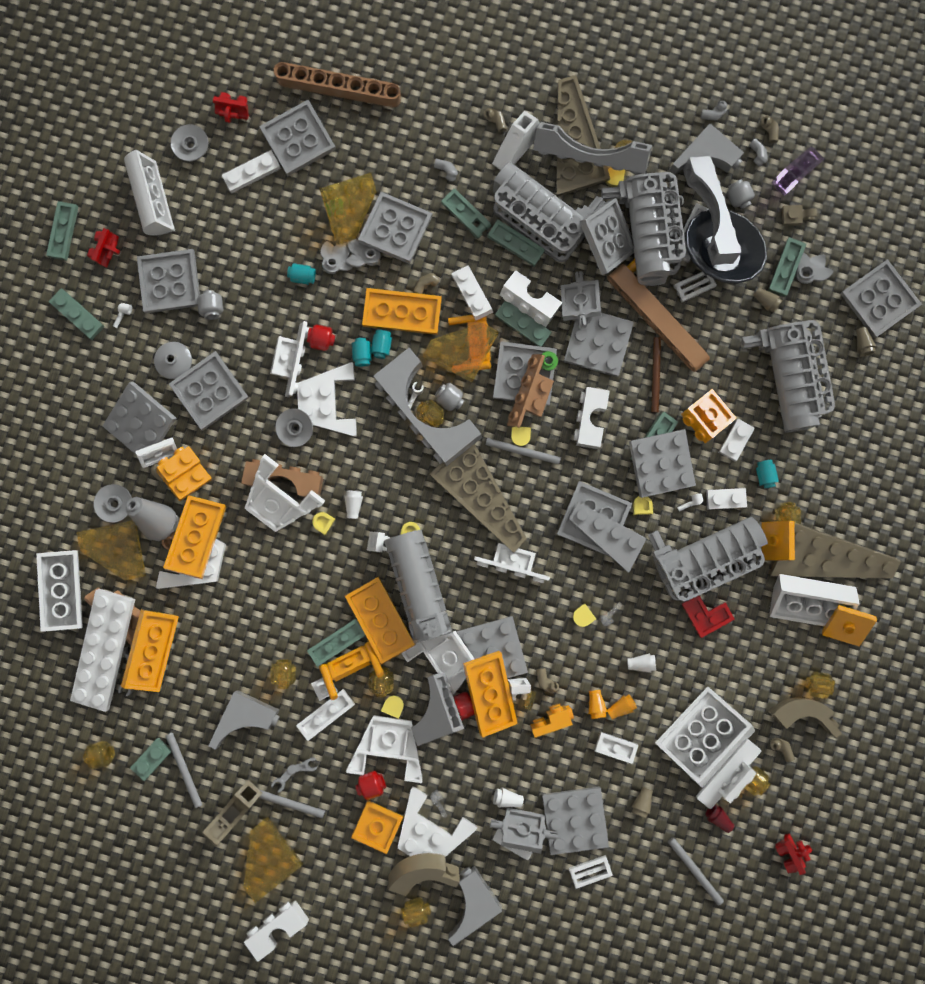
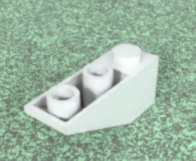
[492,111,540,170]

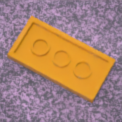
[362,288,442,335]
[163,495,226,579]
[345,577,416,664]
[121,609,179,692]
[463,651,518,738]

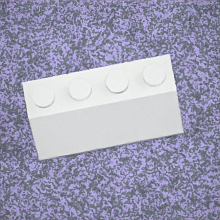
[769,574,860,626]

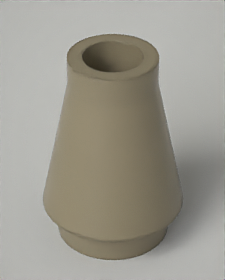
[753,287,783,313]
[856,327,877,357]
[632,787,653,818]

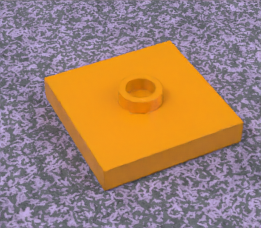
[761,521,795,561]
[822,605,877,647]
[351,800,403,854]

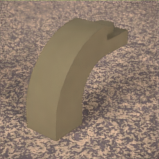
[768,697,842,739]
[201,780,262,847]
[388,853,460,896]

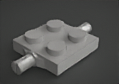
[561,271,602,329]
[490,808,558,854]

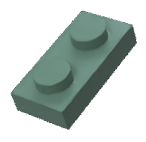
[130,738,172,781]

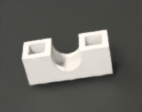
[500,270,562,327]
[573,387,610,449]
[244,900,309,962]

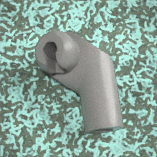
[700,101,727,120]
[749,138,768,166]
[434,159,458,181]

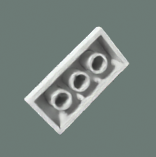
[124,150,175,235]
[36,550,83,632]

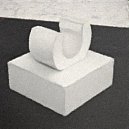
[367,532,390,552]
[311,678,338,701]
[508,678,531,701]

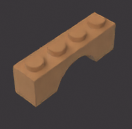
[241,459,324,497]

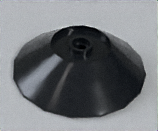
[685,210,767,284]

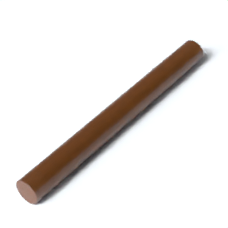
[651,337,661,413]

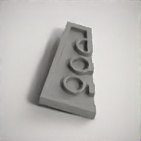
[569,502,647,573]

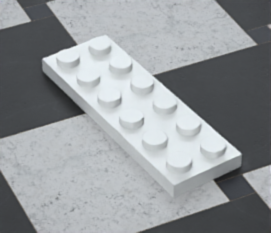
[70,589,135,712]

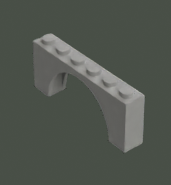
[374,348,482,466]

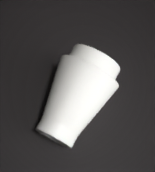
[344,491,363,519]
[628,653,656,673]
[493,788,523,808]

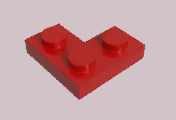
[681,595,735,638]

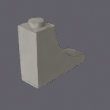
[669,124,744,175]
[411,672,464,746]
[209,690,280,749]
[448,866,502,946]

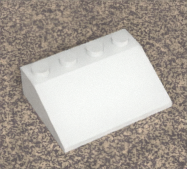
[655,686,755,788]

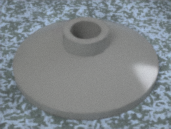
[171,124,209,161]
[154,342,192,379]
[276,409,313,447]
[94,484,132,523]

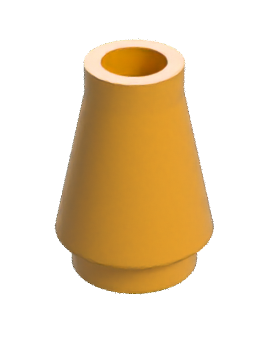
[588,690,608,719]
[607,694,637,720]

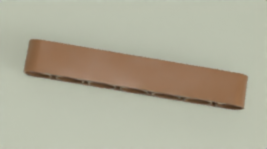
[274,62,401,107]
[607,264,710,372]

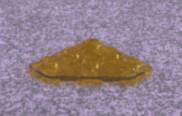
[319,173,376,245]
[422,323,499,383]
[77,520,146,580]
[243,817,303,903]

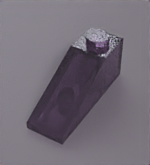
[772,146,825,196]

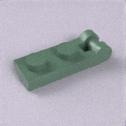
[441,188,491,239]

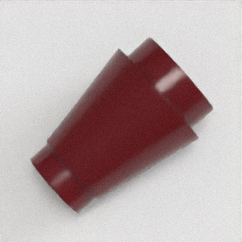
[705,804,735,833]

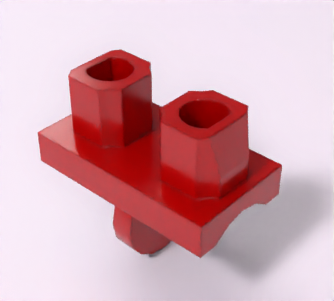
[213,92,249,123]
[87,228,120,268]
[776,833,812,875]

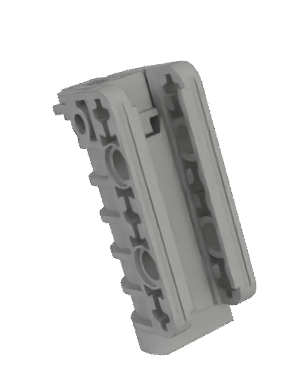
[493,162,606,262]
[601,172,686,286]
[741,320,835,433]
[648,517,768,601]
[384,530,452,643]

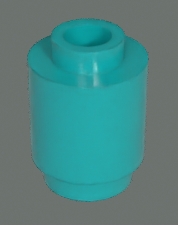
[287,263,316,285]
[371,330,392,359]
[351,338,372,367]
[756,460,779,489]

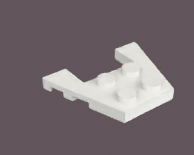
[297,362,357,437]
[244,454,325,532]
[156,516,226,589]
[401,631,474,695]
[346,715,422,783]
[398,786,477,857]

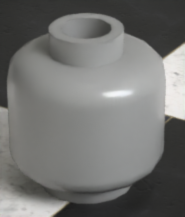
[726,179,755,210]
[197,290,223,320]
[435,383,464,411]

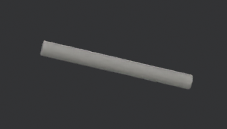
[486,438,561,465]
[166,732,203,808]
[259,790,325,819]
[668,837,724,906]

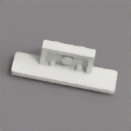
[270,321,309,397]
[474,543,550,583]
[696,739,761,809]

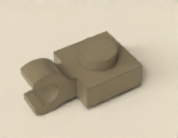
[782,205,817,226]

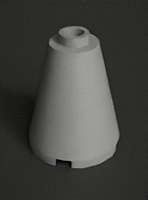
[125,497,177,541]

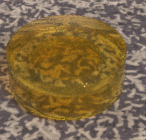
[523,690,536,711]

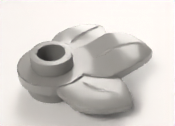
[346,239,381,267]
[320,241,354,274]
[796,253,833,284]

